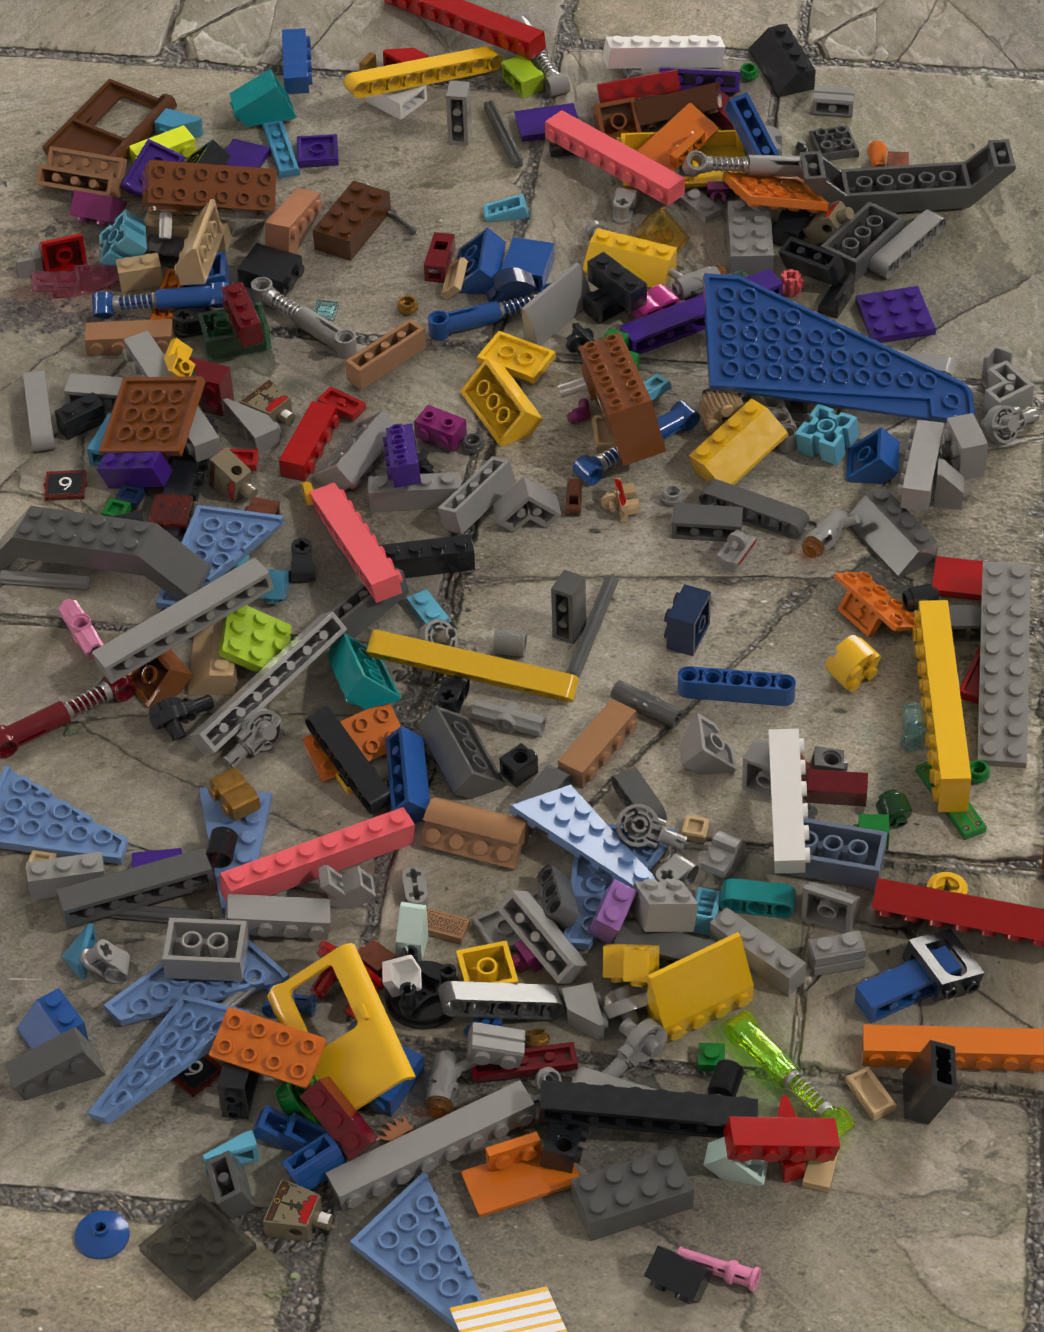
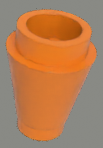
[867,141,887,167]

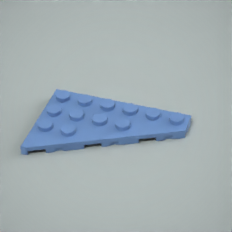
[156,505,284,609]
[0,765,128,864]
[564,824,676,950]
[104,917,289,1026]
[87,995,251,1124]
[350,1172,483,1332]

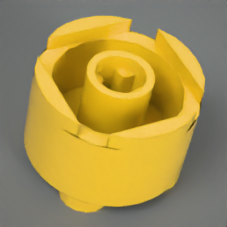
[825,635,881,693]

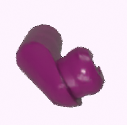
[567,398,590,424]

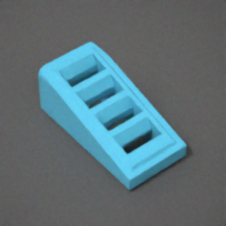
[483,194,529,222]
[691,887,721,936]
[203,1130,259,1175]

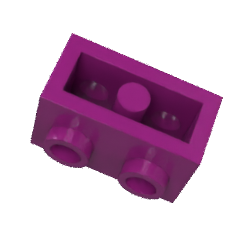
[414,405,467,452]

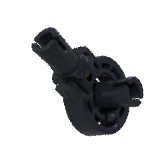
[149,694,214,741]

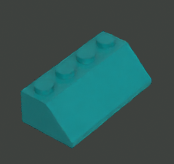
[326,633,401,709]

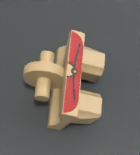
[601,477,640,523]

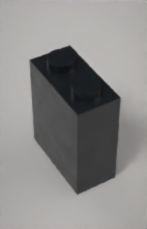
[237,243,304,297]
[902,1040,957,1125]

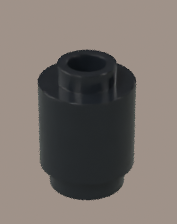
[902,584,939,611]

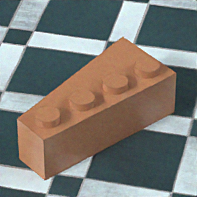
[265,188,322,254]

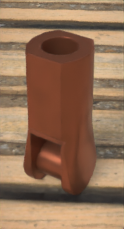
[566,479,582,516]

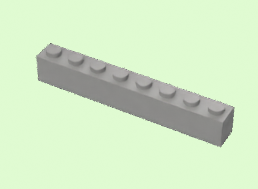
[122,331,221,462]
[92,557,274,684]
[189,611,347,755]
[325,1080,536,1212]

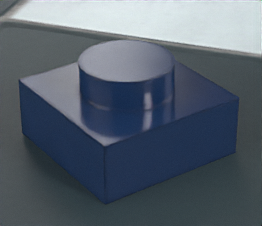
[115,483,146,510]

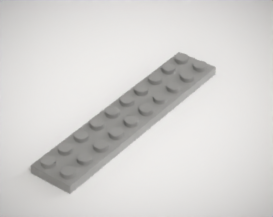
[977,562,1031,768]

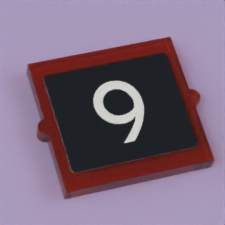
[43,470,88,501]
[172,1054,222,1098]

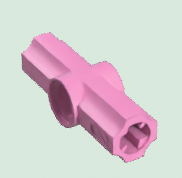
[58,598,104,660]

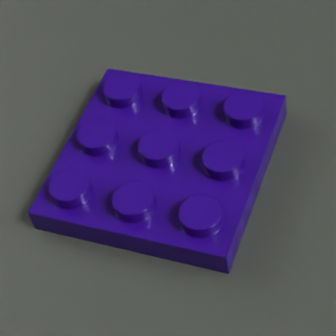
[855,286,936,343]

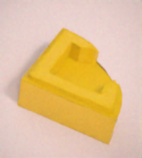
[299,481,313,506]

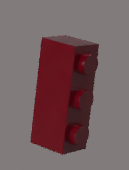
[221,282,263,348]
[300,1076,379,1160]

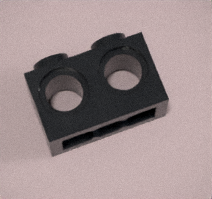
[540,1124,589,1173]

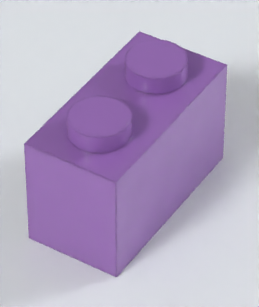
[587,879,637,944]

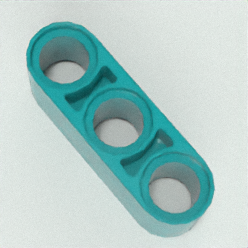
[720,878,796,918]

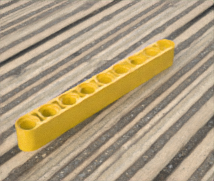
[343,46,503,98]
[366,630,579,702]

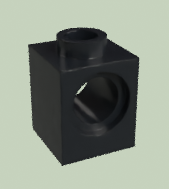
[499,743,538,787]

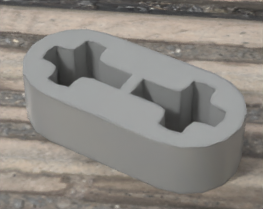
[402,866,428,906]

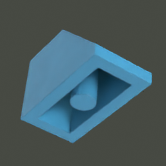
[154,108,203,138]
[259,569,292,604]

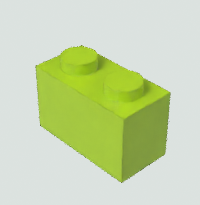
[502,55,545,99]

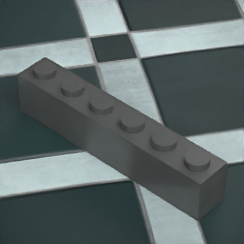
[56,848,214,928]

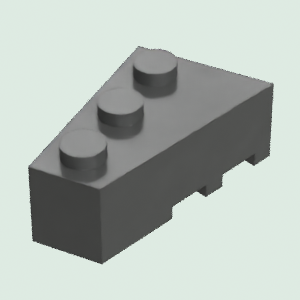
[5,1027,106,1100]

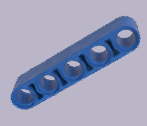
[677,666,796,706]

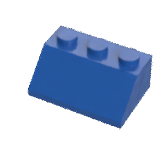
[457,227,506,294]

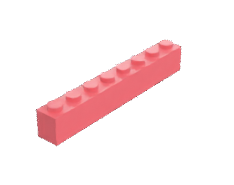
[545,110,685,206]
[309,482,403,603]
[220,807,415,902]

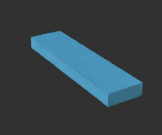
[262,121,300,179]

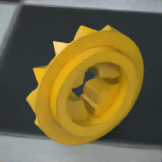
[927,872,968,894]

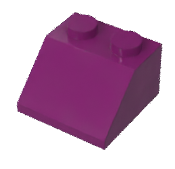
[70,190,127,227]

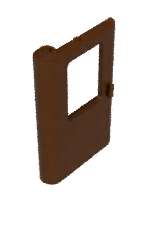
[42,79,177,159]

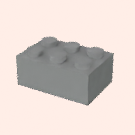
[162,918,249,981]

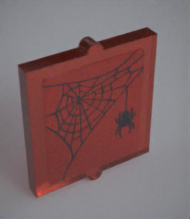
[149,493,193,528]

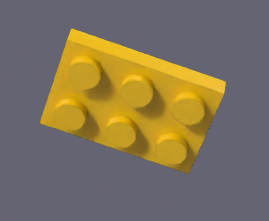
[477,331,556,384]

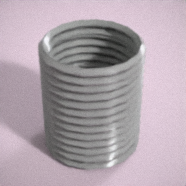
[493,629,527,657]

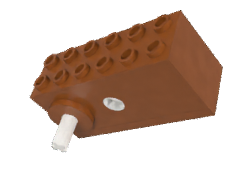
[141,160,276,239]
[558,333,666,466]

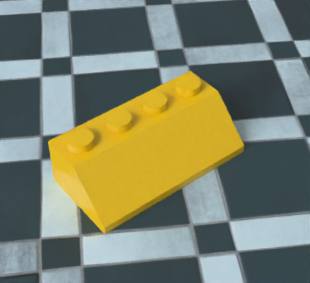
[583,228,677,290]
[460,358,544,446]
[689,398,788,485]

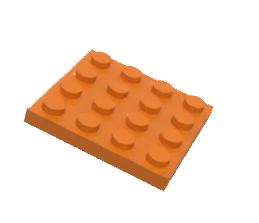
[722,172,829,213]

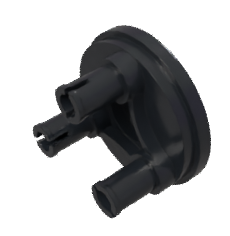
[385,945,460,1029]

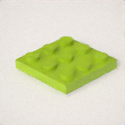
[218,605,292,673]

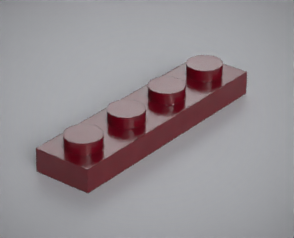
[470,1042,578,1083]

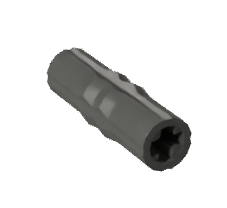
[611,680,683,728]

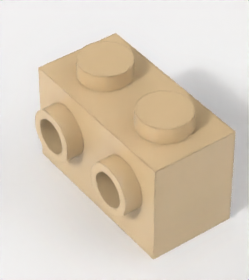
[116,253,163,292]

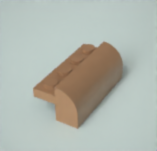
[35,146,127,199]
[420,797,531,869]

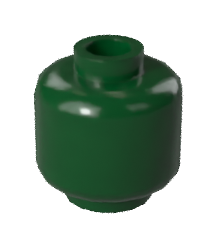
[876,789,912,828]

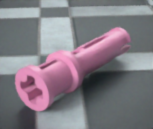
[677,1246,761,1292]

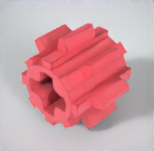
[779,269,804,298]

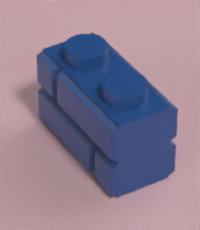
[281,1132,346,1191]

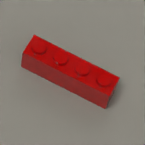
[597,69,681,103]
[279,401,340,482]
[723,1117,841,1163]

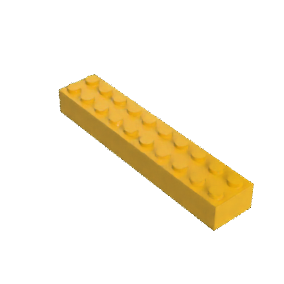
[912,600,971,812]

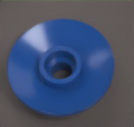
[74,1210,130,1260]

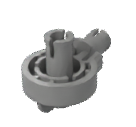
[981,405,1039,444]
[418,619,458,685]
[223,708,284,768]
[616,804,687,852]
[603,985,648,1025]
[602,1018,667,1078]

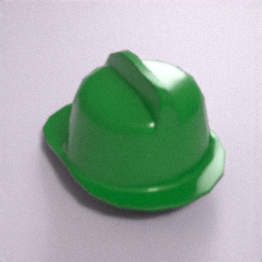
[275,1082,323,1126]

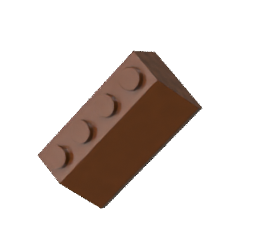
[635,81,722,128]

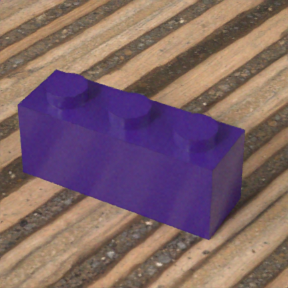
[97,451,173,488]

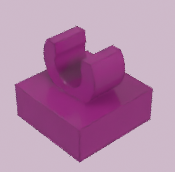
[707,181,729,204]
[511,939,543,973]

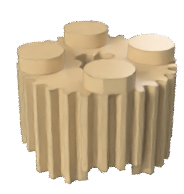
[699,391,744,435]

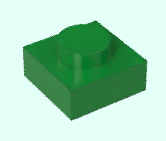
[101,498,132,517]
[698,1043,725,1071]

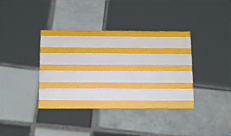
[449,1286,567,1332]

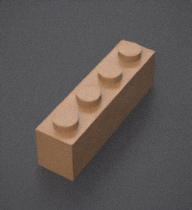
[84,319,174,356]
[345,319,426,391]
[558,699,638,789]

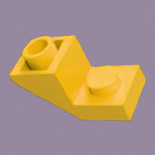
[164,338,195,377]

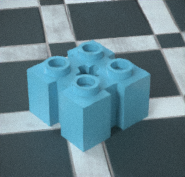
[99,209,147,273]
[795,404,859,466]

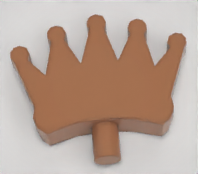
[378,1116,413,1143]

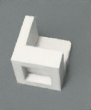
[382,955,422,998]

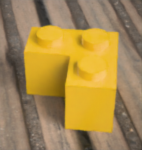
[603,944,660,987]

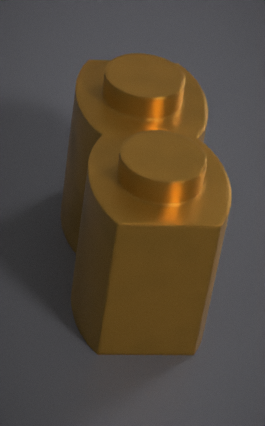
[208,767,261,821]

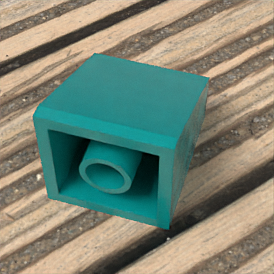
[229,69,297,127]

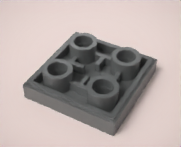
[809,125,859,161]

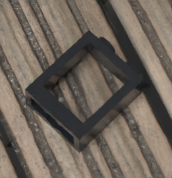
[217,1062,259,1120]

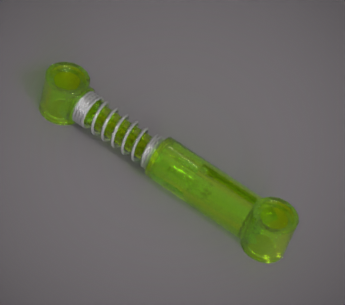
[723,1010,855,1138]

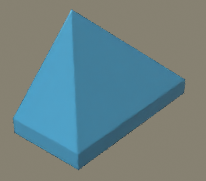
[61,923,97,980]

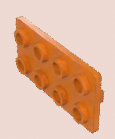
[637,103,718,171]
[833,571,917,637]
[302,703,401,782]
[209,1007,327,1089]
[461,1131,579,1217]

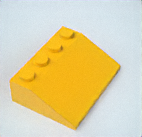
[647,932,754,1044]

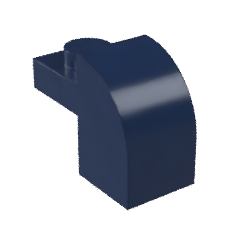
[486,267,536,302]

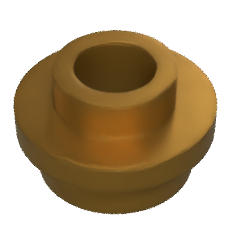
[397,295,419,315]
[524,1029,550,1047]

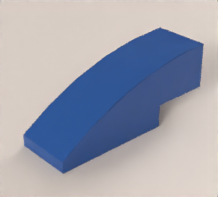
[252,1105,338,1153]

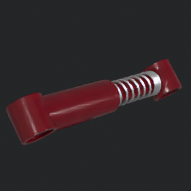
[0,675,137,758]

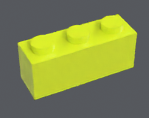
[129,125,196,164]

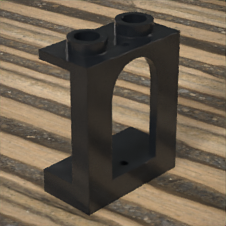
[902,929,984,1002]

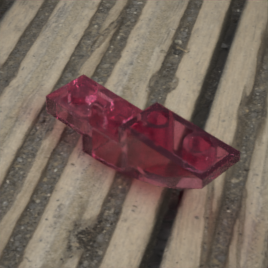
[30,265,119,298]

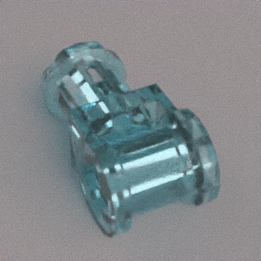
[900,702,925,751]

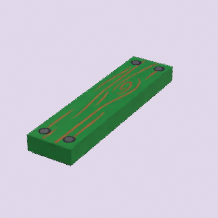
[915,762,987,840]

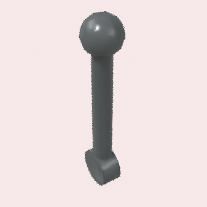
[388,209,417,234]

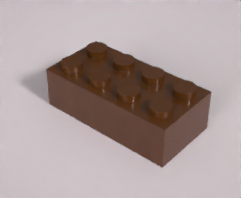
[313,181,391,261]

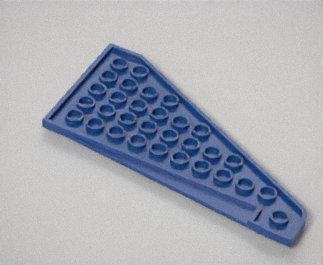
[703,273,975,423]

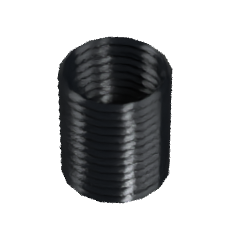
[206,826,238,868]
[707,1059,744,1097]

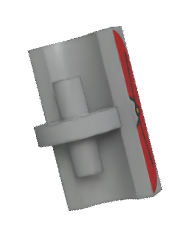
[717,529,757,573]

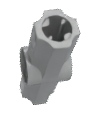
[471,698,547,737]

